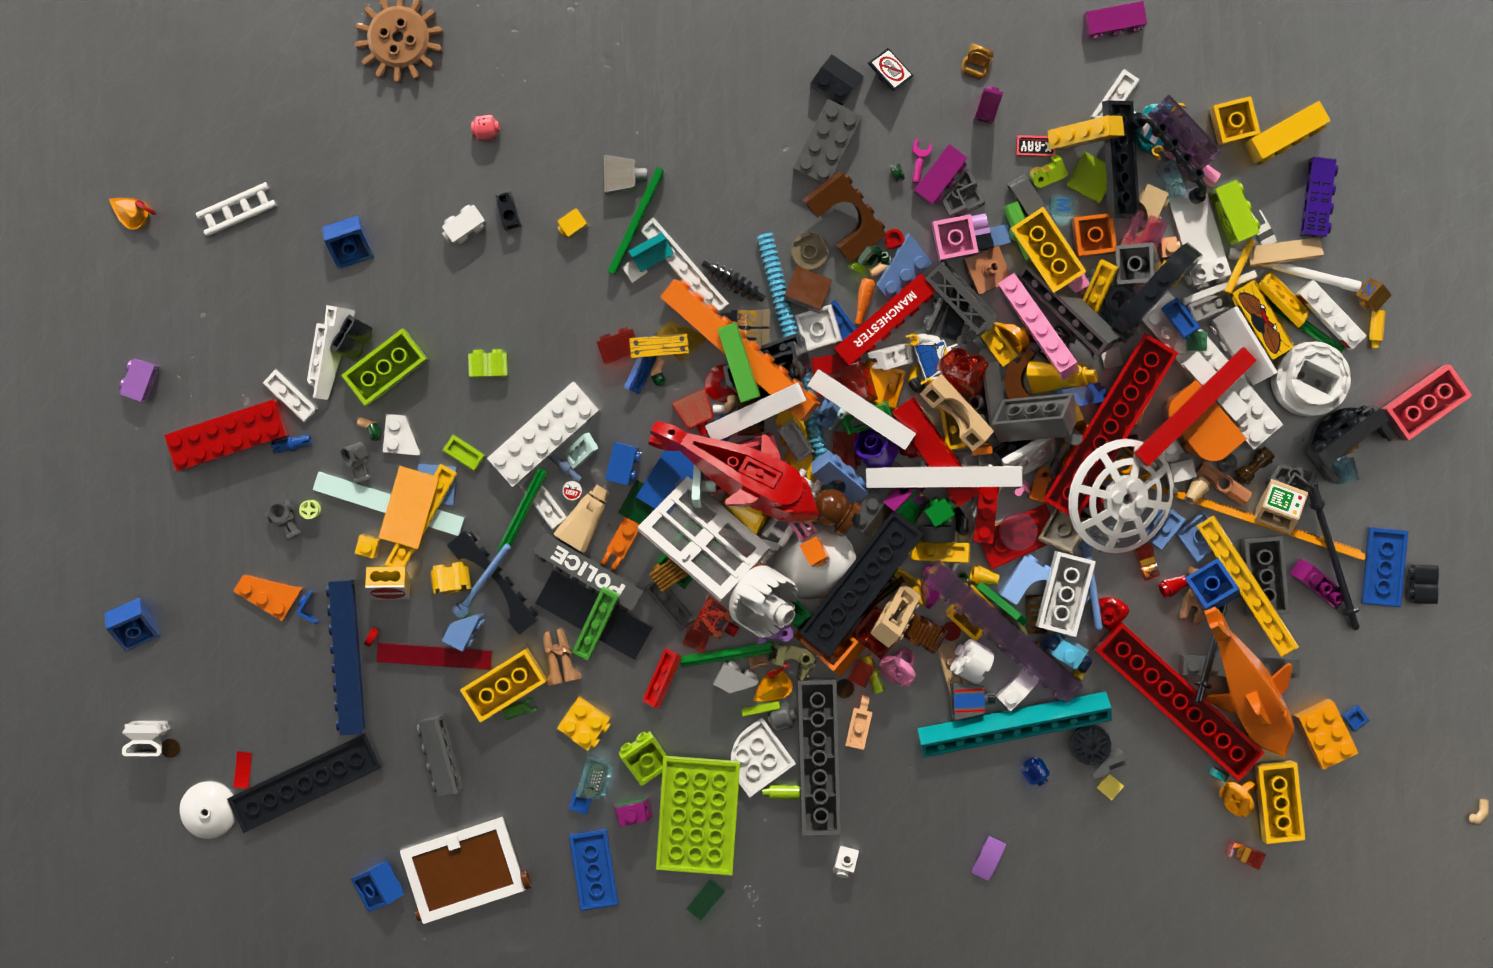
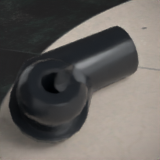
[953,507,969,535]

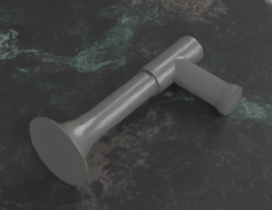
[1048,429,1083,479]

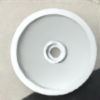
[180,781,236,839]

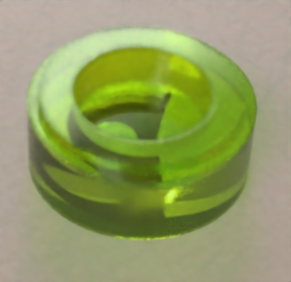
[848,261,868,275]

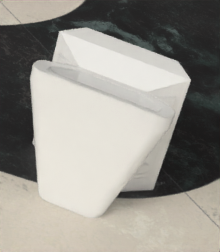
[122,721,171,756]

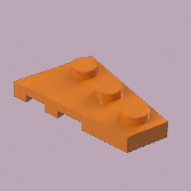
[233,575,303,621]

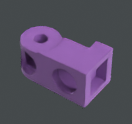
[757,625,793,644]

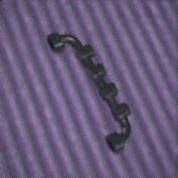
[1129,112,1207,204]

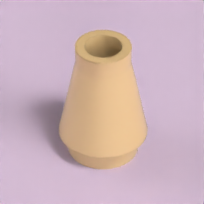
[1184,477,1210,505]

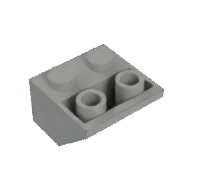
[713,660,758,694]

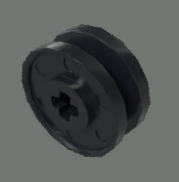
[1069,724,1111,765]

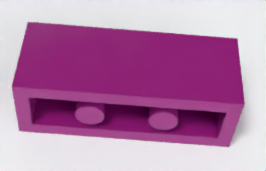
[1084,1,1148,40]
[913,144,968,206]

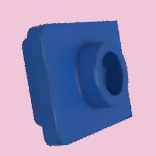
[296,590,320,624]

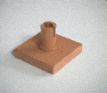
[963,246,1010,295]

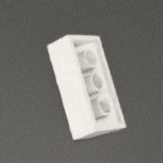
[1210,306,1278,386]

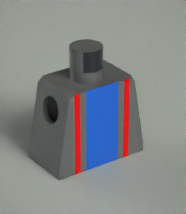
[950,681,996,720]

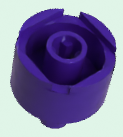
[854,428,899,468]

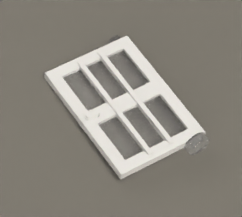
[637,476,774,602]

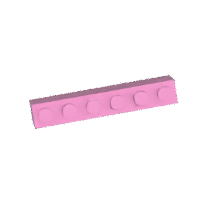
[998,273,1079,380]

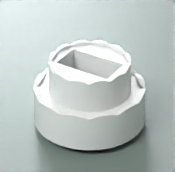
[1271,342,1351,417]

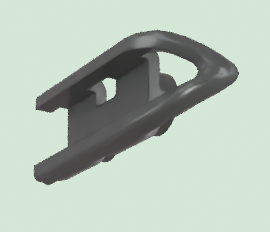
[923,283,950,335]

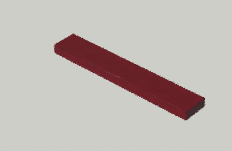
[376,643,493,670]

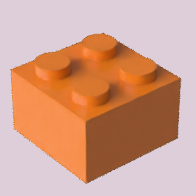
[1071,213,1117,258]

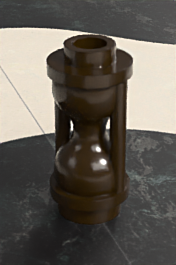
[1235,446,1275,485]

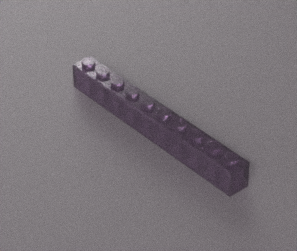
[923,559,1083,703]

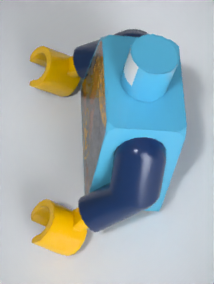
[1031,632,1092,682]

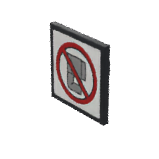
[867,48,914,92]

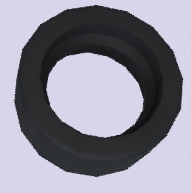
[919,525,955,543]

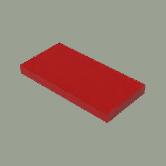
[979,504,1051,570]

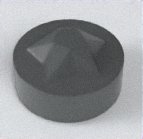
[1217,453,1237,472]

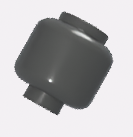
[768,704,797,731]

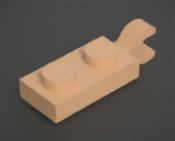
[845,695,872,750]

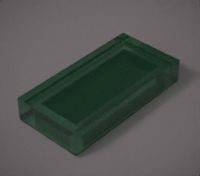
[686,878,725,921]

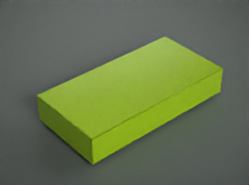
[442,435,485,471]
[741,700,780,717]

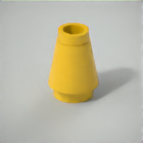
[969,565,999,585]

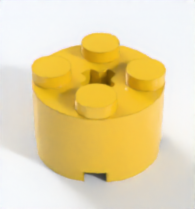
[430,562,471,595]

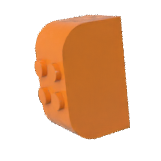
[1162,380,1247,461]

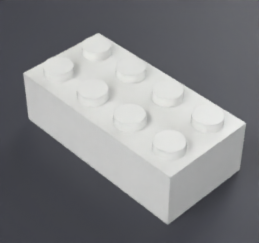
[1036,551,1096,637]

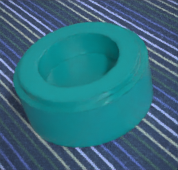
[1209,766,1229,782]

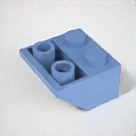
[442,613,485,651]

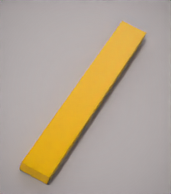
[1197,516,1299,658]

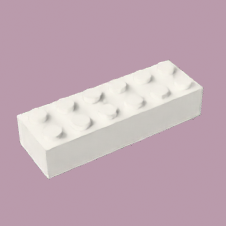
[487,381,600,487]

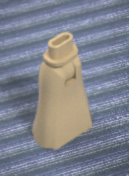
[553,484,610,553]

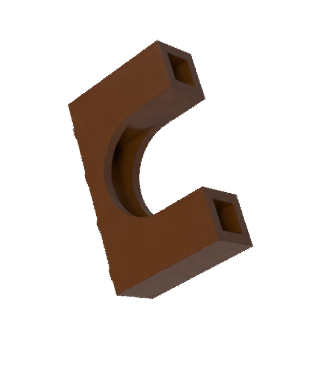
[802,171,887,263]

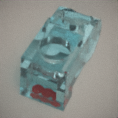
[1156,159,1186,199]

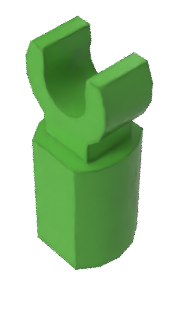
[502,697,538,720]

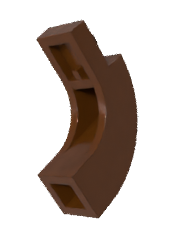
[1005,348,1037,399]

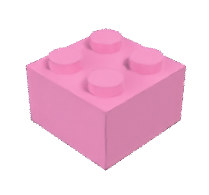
[931,214,978,262]

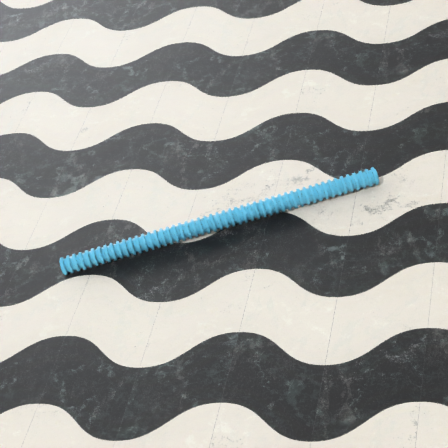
[757,233,838,490]

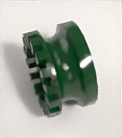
[890,163,905,182]

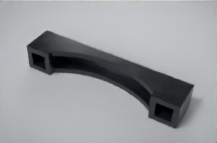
[447,530,539,635]

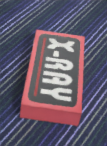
[1016,136,1055,157]

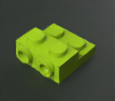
[619,731,667,786]

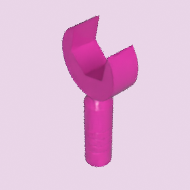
[912,138,932,183]

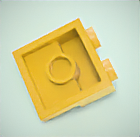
[557,696,611,751]

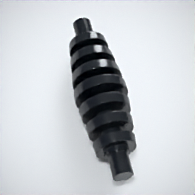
[701,260,766,302]

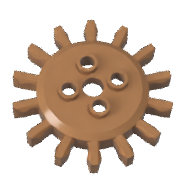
[354,0,443,83]

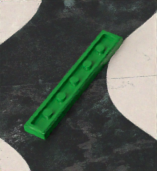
[608,167,664,276]

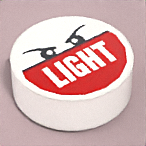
[563,481,582,500]

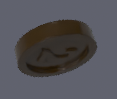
[837,679,854,698]
[162,738,181,758]

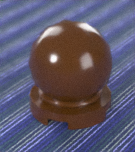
[814,489,862,536]

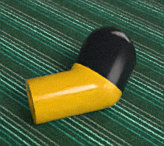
[907,365,925,393]

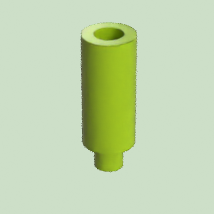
[762,785,800,800]

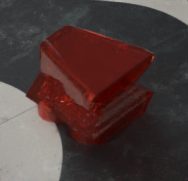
[936,348,989,396]
[851,605,894,659]

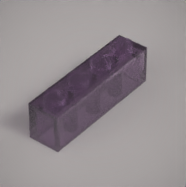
[1147,94,1222,169]

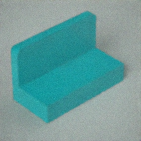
[629,232,674,272]

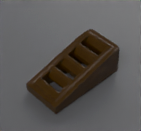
[1025,594,1047,634]

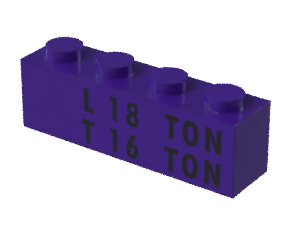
[1300,157,1338,238]

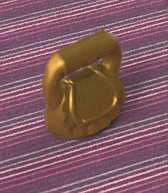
[962,43,994,79]

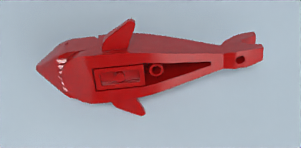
[648,422,819,523]

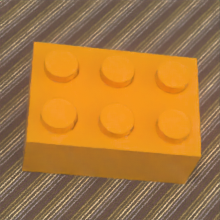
[1293,699,1358,770]

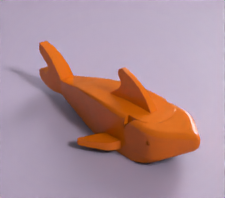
[1204,607,1294,757]

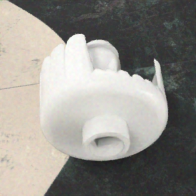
[729,565,798,638]

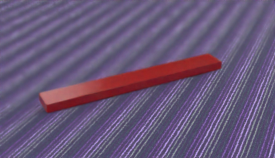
[1133,347,1257,467]

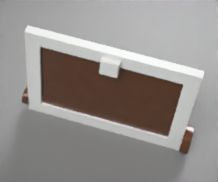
[400,816,532,924]

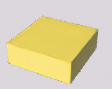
[1097,774,1124,800]

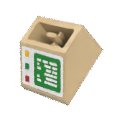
[1255,479,1308,534]

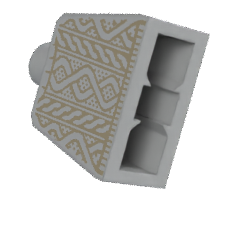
[604,155,647,194]

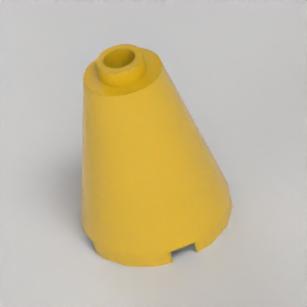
[721,493,771,537]

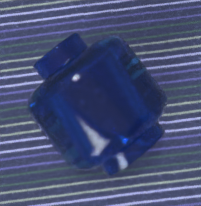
[1022,756,1050,786]

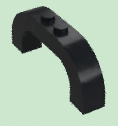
[1111,242,1203,343]

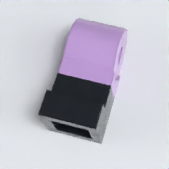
[971,213,994,251]

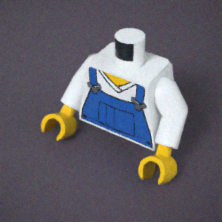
[906,334,961,386]

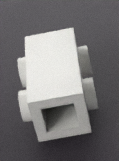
[442,205,487,244]
[1184,256,1231,290]

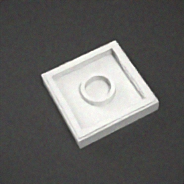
[794,304,843,351]

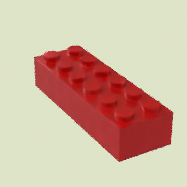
[164,399,290,471]

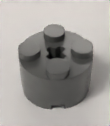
[1068,333,1095,370]

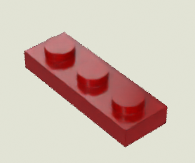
[973,487,999,544]
[642,648,682,709]

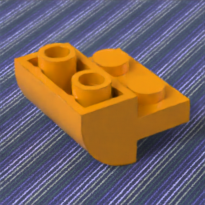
[857,360,906,408]

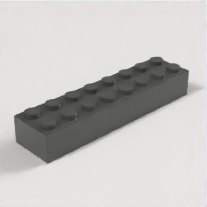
[797,678,841,836]

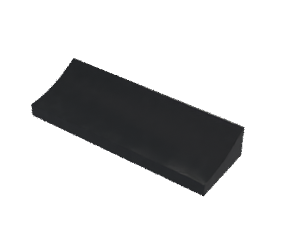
[1102,100,1140,219]
[535,570,654,660]

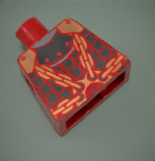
[691,595,739,639]

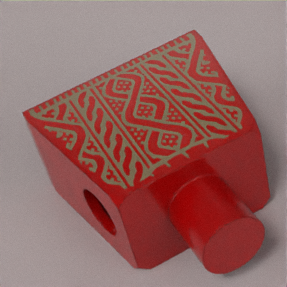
[672,388,714,436]

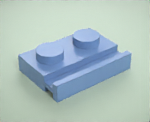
[1145,508,1186,550]

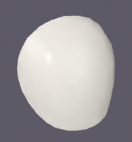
[774,522,856,599]

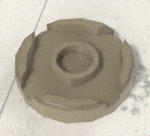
[791,232,829,271]

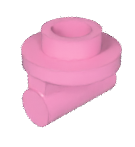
[1013,479,1032,496]

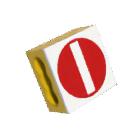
[365,567,411,600]

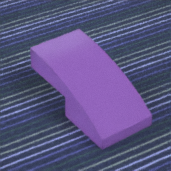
[971,836,1006,881]

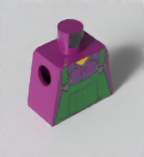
[883,487,929,526]
[614,797,653,827]

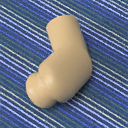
[1469,799,1489,826]

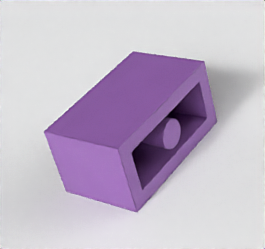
[119,358,159,402]

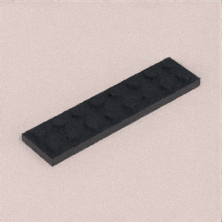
[799,511,925,657]
[227,733,383,833]

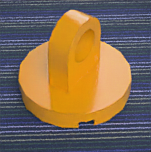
[1219,780,1257,817]

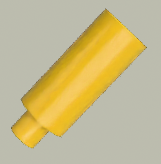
[1369,310,1386,348]

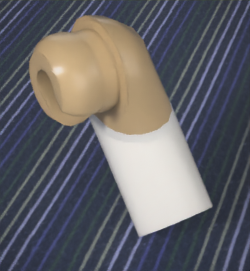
[713,395,737,414]

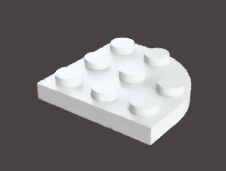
[731,717,796,798]

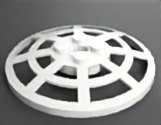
[1069,439,1174,553]

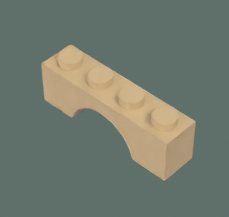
[1114,184,1169,257]
[920,374,994,451]

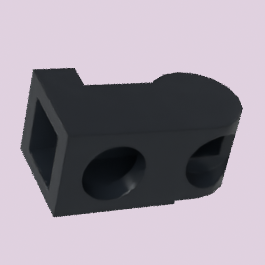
[496,191,522,231]

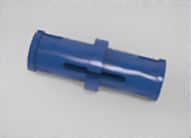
[271,434,312,454]

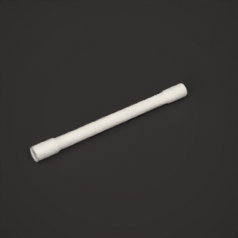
[1227,248,1361,293]

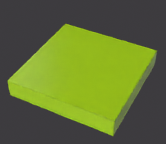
[1065,151,1107,204]

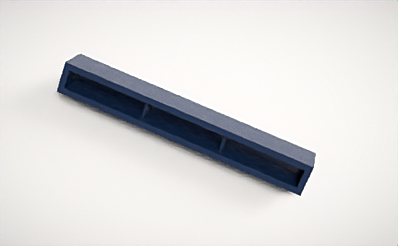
[326,579,366,735]

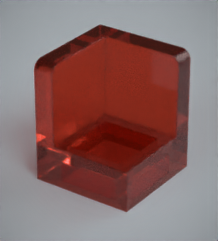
[683,627,710,653]
[847,658,875,688]

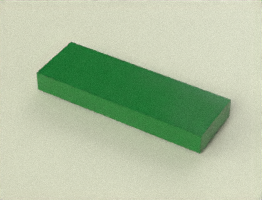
[977,582,1027,626]

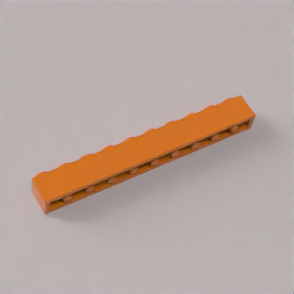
[660,279,821,421]

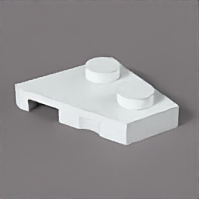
[383,414,421,455]

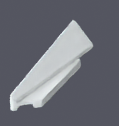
[307,305,355,400]

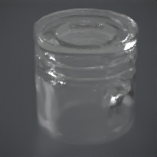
[1089,521,1120,552]

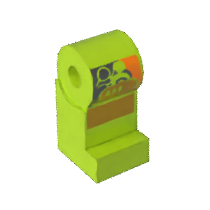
[1029,154,1068,188]

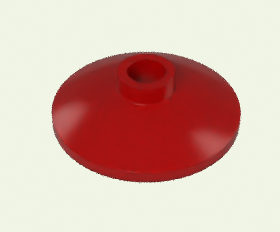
[705,364,739,403]

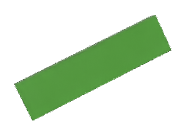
[718,322,760,403]
[572,586,620,661]

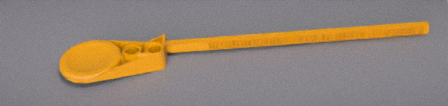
[1059,425,1365,560]

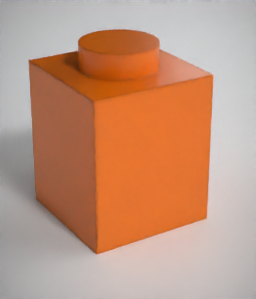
[799,536,830,568]

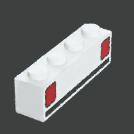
[1295,280,1367,350]

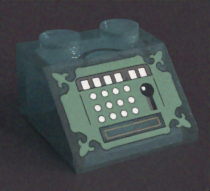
[576,754,613,800]

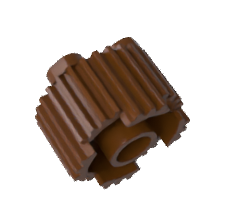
[903,613,948,654]

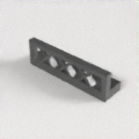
[925,260,997,335]

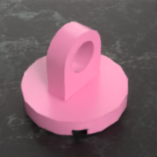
[879,649,916,687]

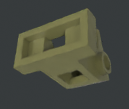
[768,641,817,681]

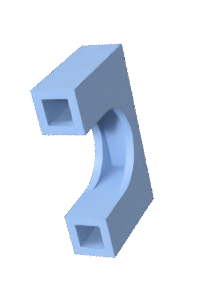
[999,554,1090,636]

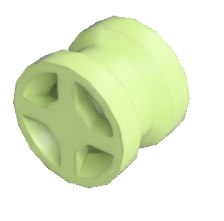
[299,500,321,519]

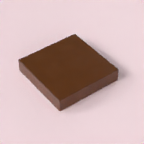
[783,266,832,313]

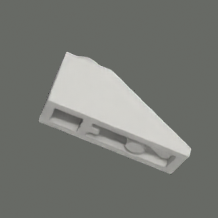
[995,656,1050,711]

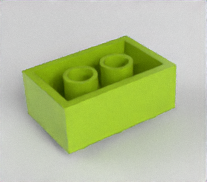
[1208,179,1260,246]

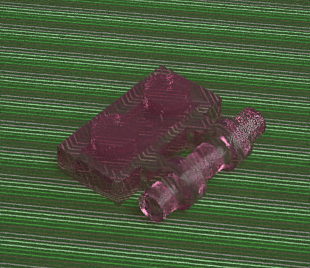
[1122,210,1168,250]

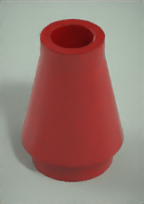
[1159,575,1188,598]

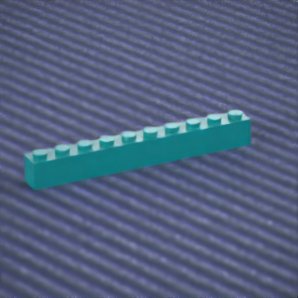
[917,692,1112,758]

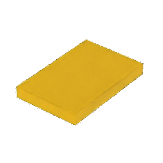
[1258,271,1310,328]

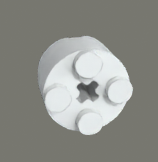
[950,639,994,684]

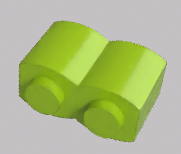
[468,349,509,377]

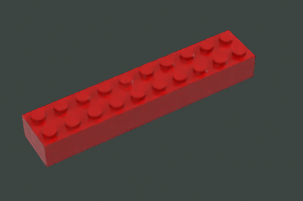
[1043,333,1178,517]
[1093,622,1265,781]

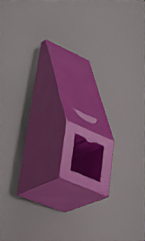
[973,86,1003,124]
[1289,558,1344,610]

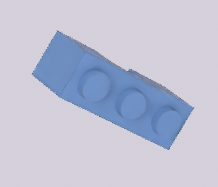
[811,450,869,503]

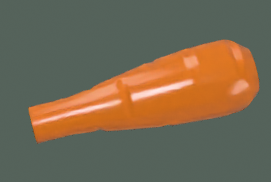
[855,278,875,325]

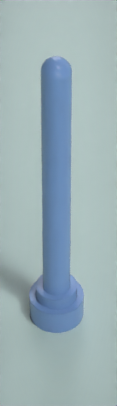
[1078,540,1103,631]
[452,544,511,618]

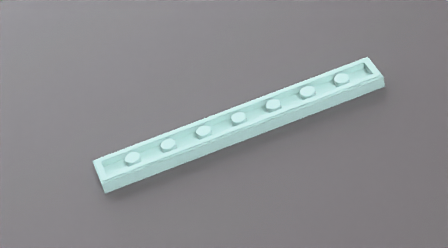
[313,472,465,536]

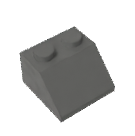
[1116,243,1161,285]

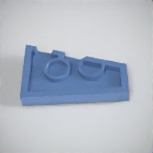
[876,233,933,300]

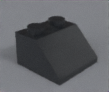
[810,54,863,106]

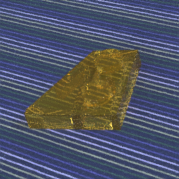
[655,321,707,362]

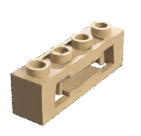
[870,582,921,648]

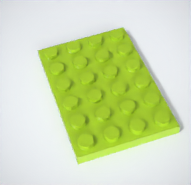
[656,756,740,875]

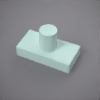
[564,433,598,469]
[692,465,717,508]

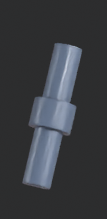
[549,452,582,483]

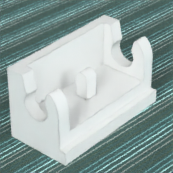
[868,343,913,370]

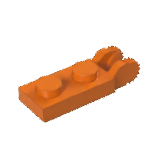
[600,517,639,572]

